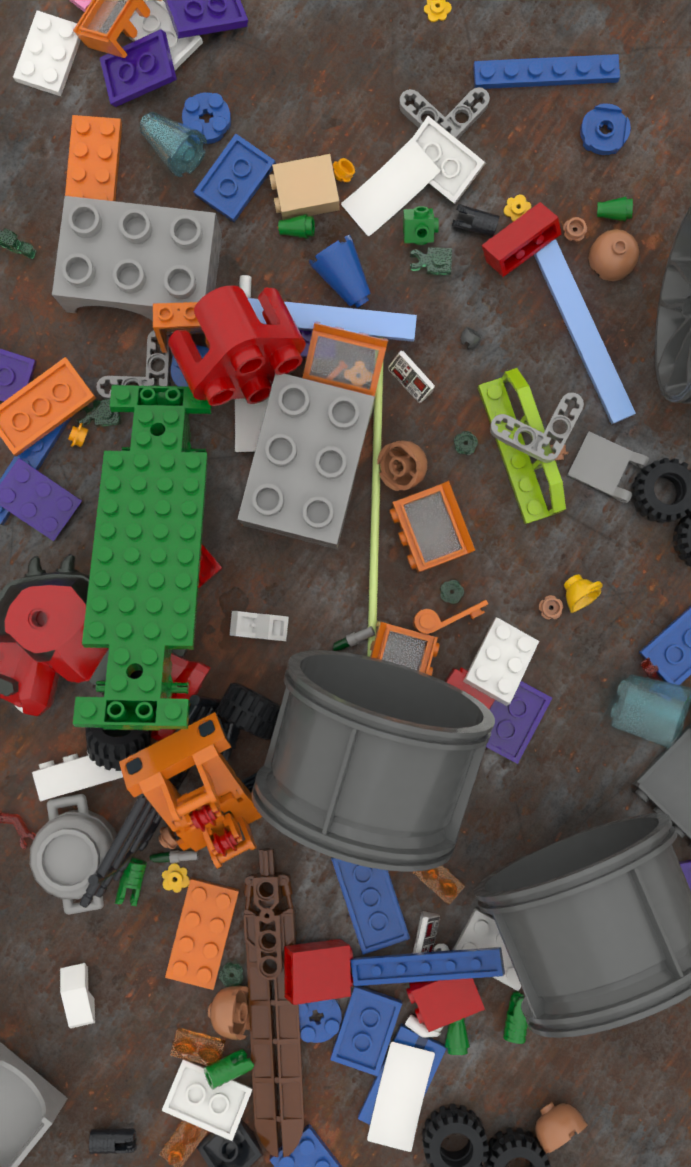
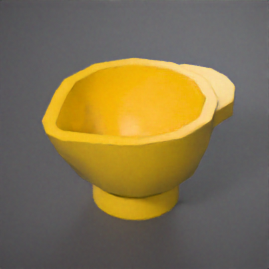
[563,574,603,613]

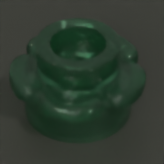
[454,431,478,455]
[440,580,464,604]
[219,962,244,987]

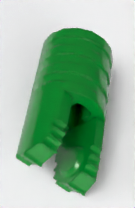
[115,858,147,906]
[503,991,528,1044]
[204,1049,254,1090]

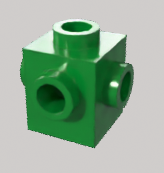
[403,206,439,245]

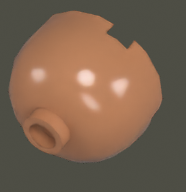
[588,229,640,281]
[377,440,428,491]
[208,986,250,1040]
[535,1102,588,1154]

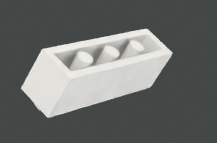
[32,752,123,801]

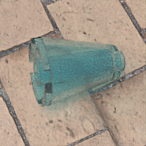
[140,112,207,177]

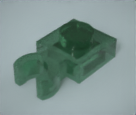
[0,228,37,260]
[410,247,452,275]
[77,399,121,427]

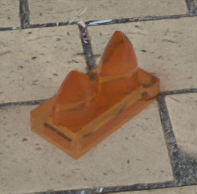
[412,865,465,905]
[170,1028,226,1066]
[159,1120,208,1167]

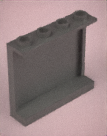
[632,723,691,848]

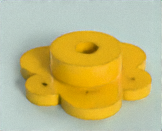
[424,0,452,22]
[503,194,531,222]
[162,863,190,893]

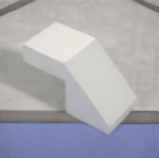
[229,611,289,641]
[60,963,95,1028]

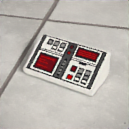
[388,351,435,403]
[413,911,440,953]

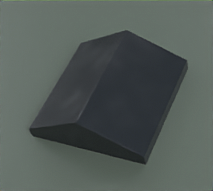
[196,1119,264,1167]

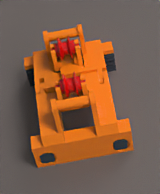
[119,712,262,869]

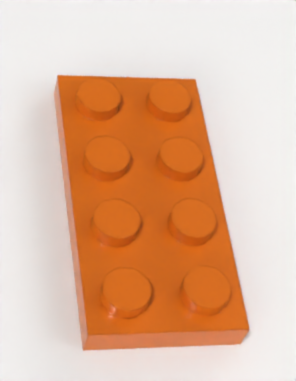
[65,115,122,201]
[0,357,96,457]
[165,877,240,990]

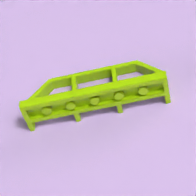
[478,368,566,524]

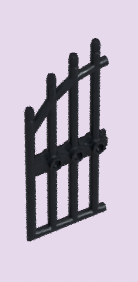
[80,695,222,908]

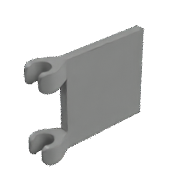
[567,431,649,503]

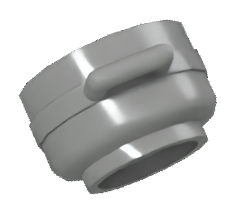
[29,794,117,915]

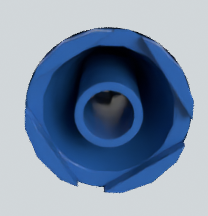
[309,235,371,308]

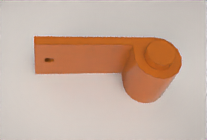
[413,600,488,634]

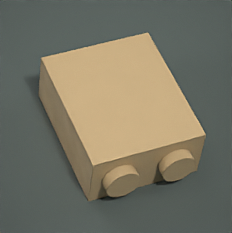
[269,154,339,220]

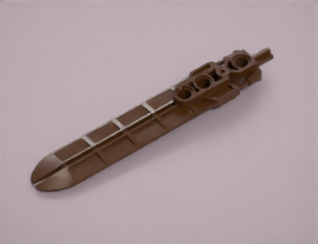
[243,848,304,1157]

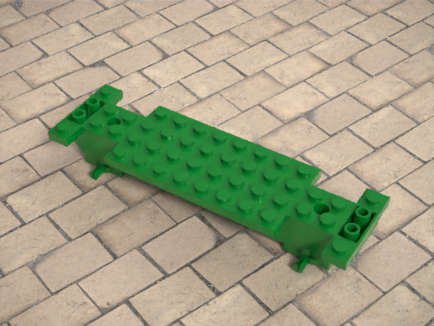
[73,385,212,730]

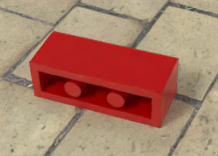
[482,202,561,277]

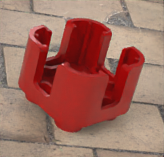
[168,286,306,406]

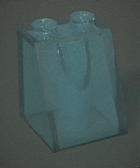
[610,674,691,748]

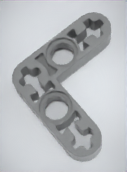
[399,87,490,140]
[96,330,171,400]
[490,393,584,463]

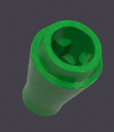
[597,196,633,222]
[278,214,315,239]
[445,1018,470,1055]

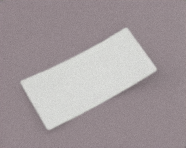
[341,138,440,236]
[235,398,269,452]
[367,1042,435,1152]

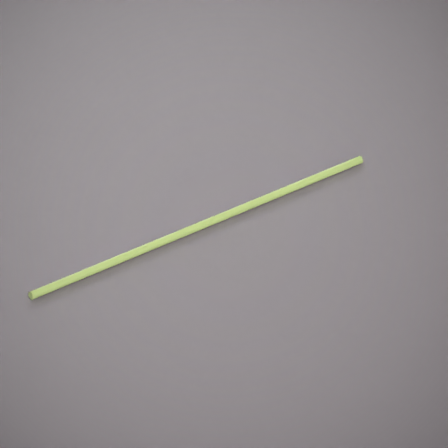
[367,338,383,657]

